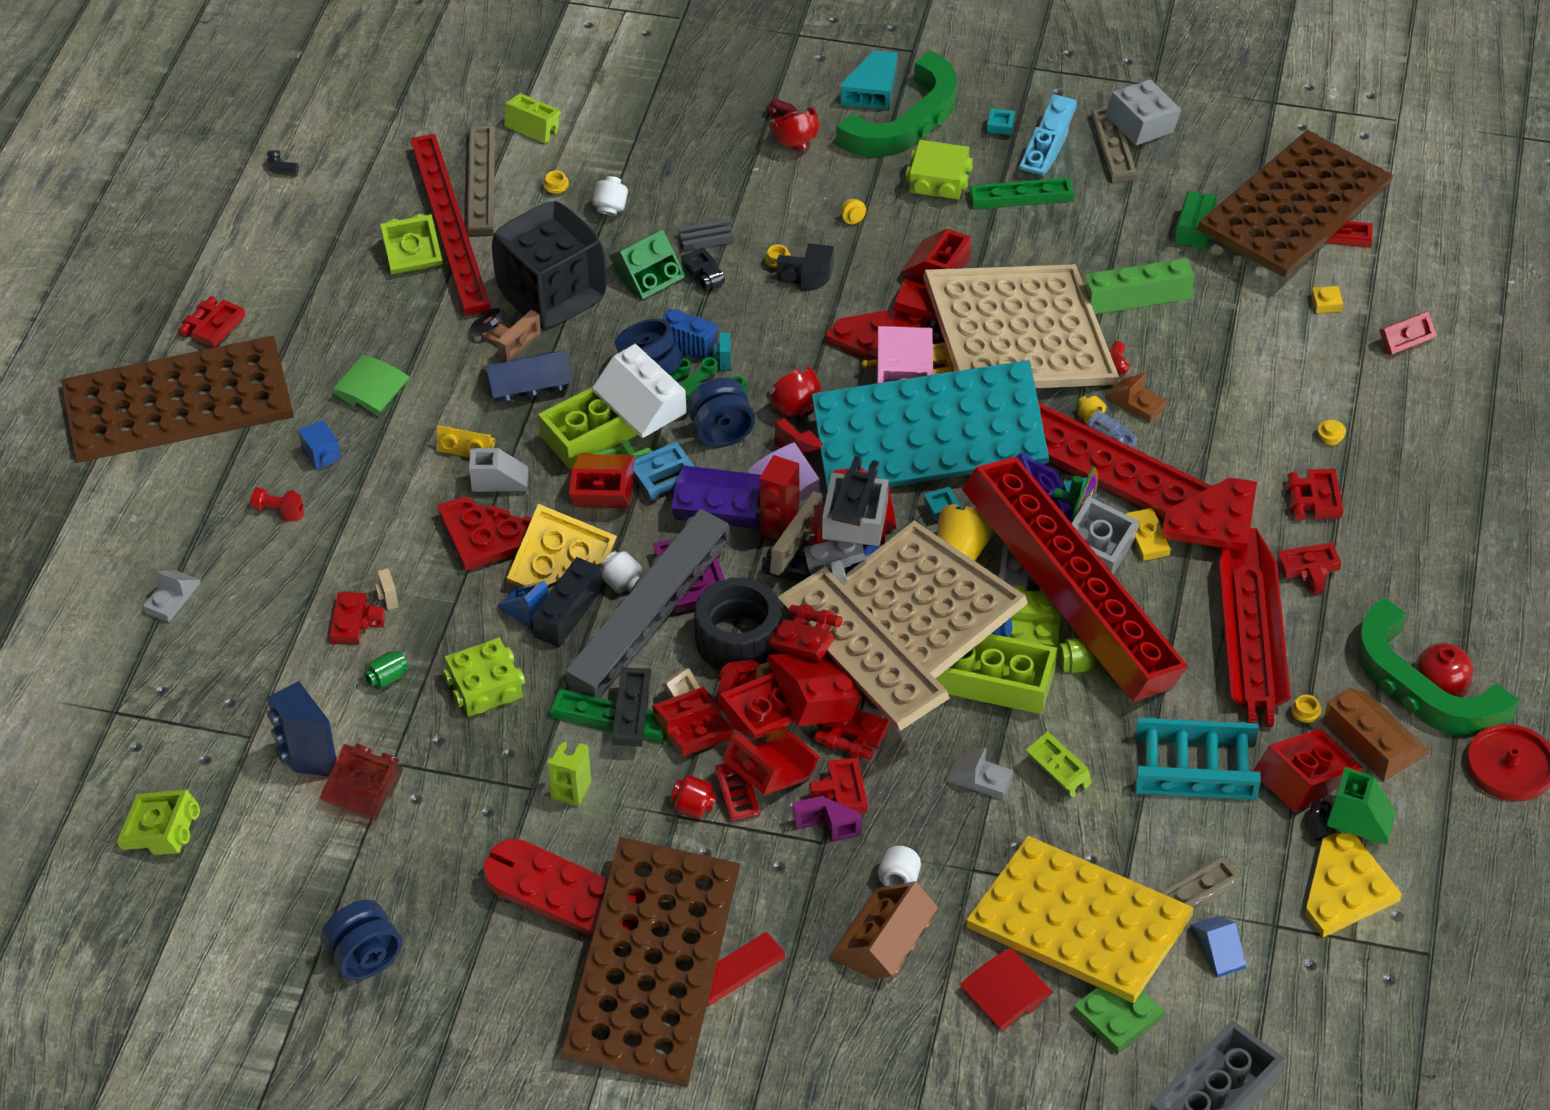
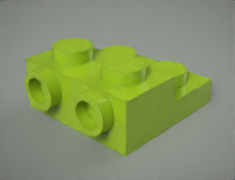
[380,214,442,275]
[1009,586,1061,653]
[116,789,200,855]

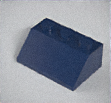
[482,350,573,402]
[266,681,340,778]

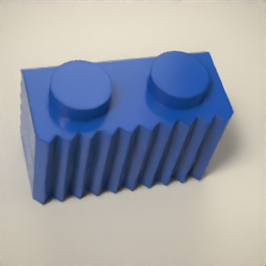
[662,308,719,360]

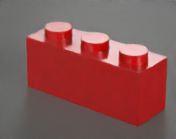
[759,455,800,540]

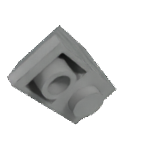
[469,448,529,492]

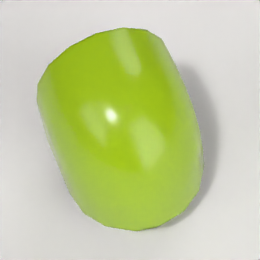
[1058,638,1097,674]

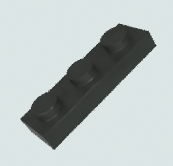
[612,667,651,747]

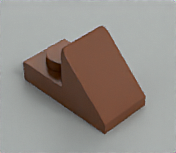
[1105,373,1167,423]

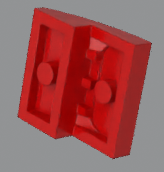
[893,279,938,322]
[652,687,734,757]
[960,948,1053,1031]

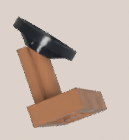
[471,307,541,362]

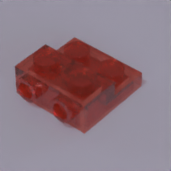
[319,743,404,821]

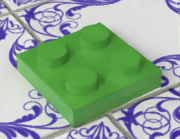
[1073,987,1165,1054]

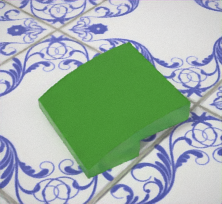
[332,355,410,417]

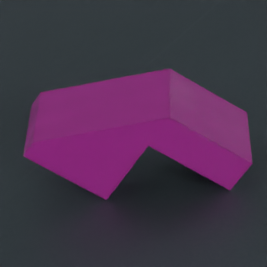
[792,796,862,842]

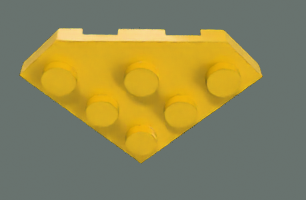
[506,504,617,587]
[1305,832,1402,938]

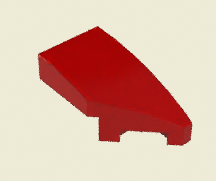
[774,418,824,454]

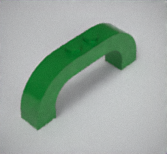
[836,50,957,157]
[1358,597,1519,736]

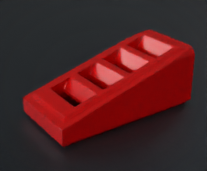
[714,763,760,822]

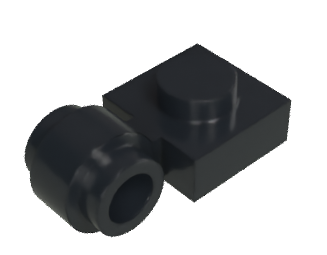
[681,247,725,291]

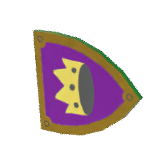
[1052,467,1098,524]

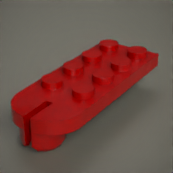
[483,839,644,951]

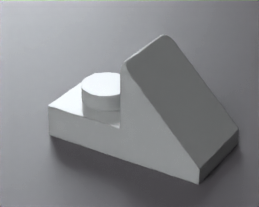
[143,570,200,623]
[946,747,1014,800]

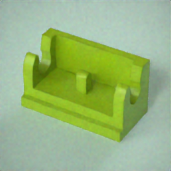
[504,93,561,144]
[1025,731,1092,797]
[547,742,592,807]

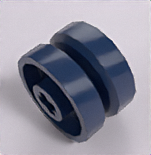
[615,319,683,374]
[687,377,755,448]
[320,900,403,981]

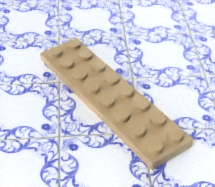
[778,567,950,731]

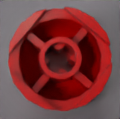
[768,106,820,151]
[766,366,822,418]
[1414,643,1474,698]

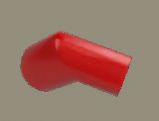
[1109,341,1130,375]

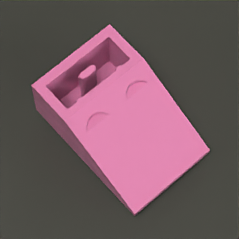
[877,326,933,383]

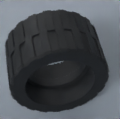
[694,577,782,670]

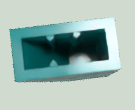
[841,50,898,110]

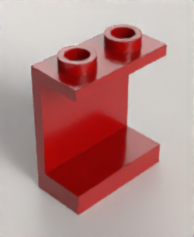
[722,727,820,795]

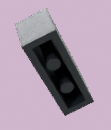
[532,557,603,648]

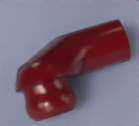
[766,99,797,116]

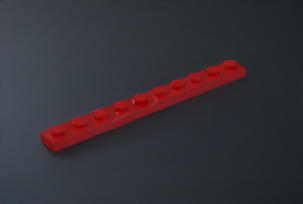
[410,133,491,316]

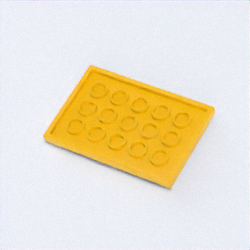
[966,836,1193,1003]

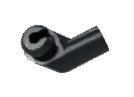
[266,150,299,175]
[1309,801,1332,841]

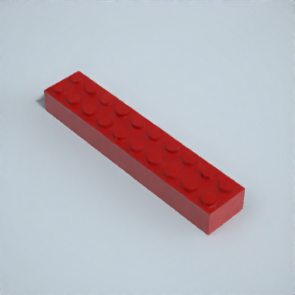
[962,457,1188,702]

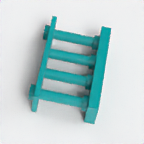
[1135,717,1260,800]

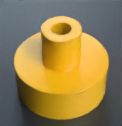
[1077,396,1106,424]

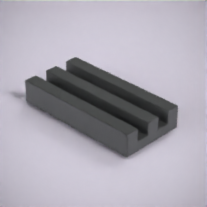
[678,219,734,251]

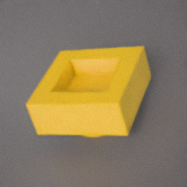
[1311,286,1344,314]

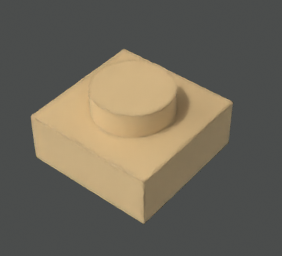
[375,568,399,610]
[662,668,700,699]

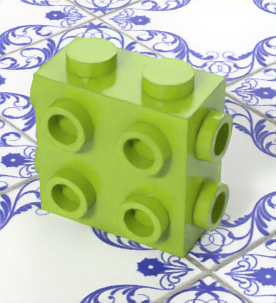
[906,140,973,200]
[442,637,525,717]

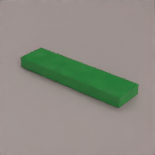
[969,178,1074,210]
[550,689,666,744]

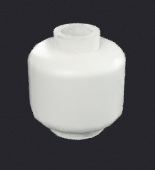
[592,176,628,216]
[600,551,643,593]
[878,846,921,886]

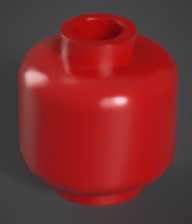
[669,775,717,819]

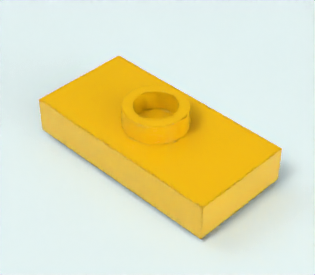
[1126,508,1171,561]

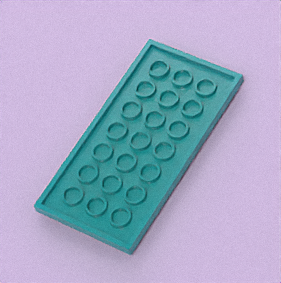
[812,360,1049,491]

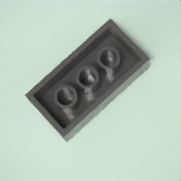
[1150,1020,1285,1110]

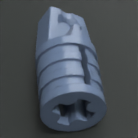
[1087,410,1138,448]

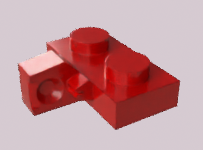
[1277,542,1342,595]
[329,592,386,645]
[715,660,761,712]
[809,758,868,814]

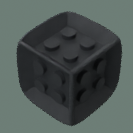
[492,201,607,329]

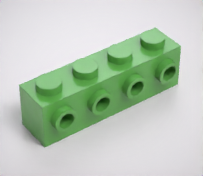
[1084,258,1195,314]

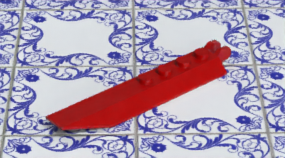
[1219,528,1291,727]

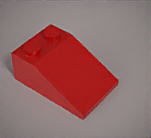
[767,653,861,726]
[1252,728,1363,812]

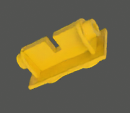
[436,425,495,458]

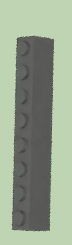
[565,509,730,698]

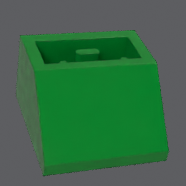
[609,230,686,300]
[1327,767,1396,845]

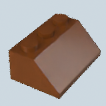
[1323,688,1429,782]
[830,881,938,979]

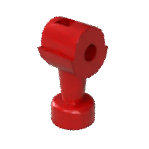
[250,487,305,522]

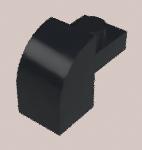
[777,243,834,291]

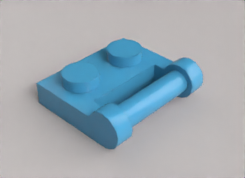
[633,442,695,502]

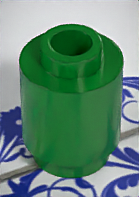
[363,650,409,690]

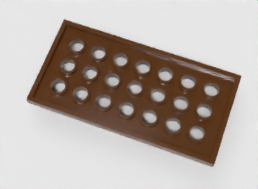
[1197,130,1393,278]
[61,335,294,463]
[561,837,740,1087]

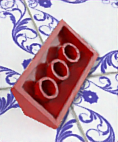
[718,673,796,739]

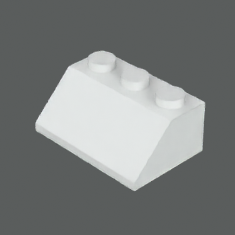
[593,344,686,438]

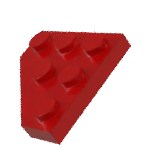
[825,309,931,361]
[1161,477,1257,551]
[437,497,532,571]

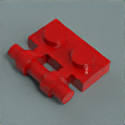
[177,296,246,348]
[1286,469,1344,521]
[769,604,842,661]
[815,709,889,760]

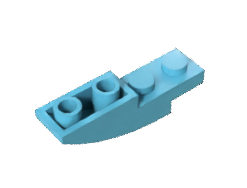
[1019,94,1077,176]

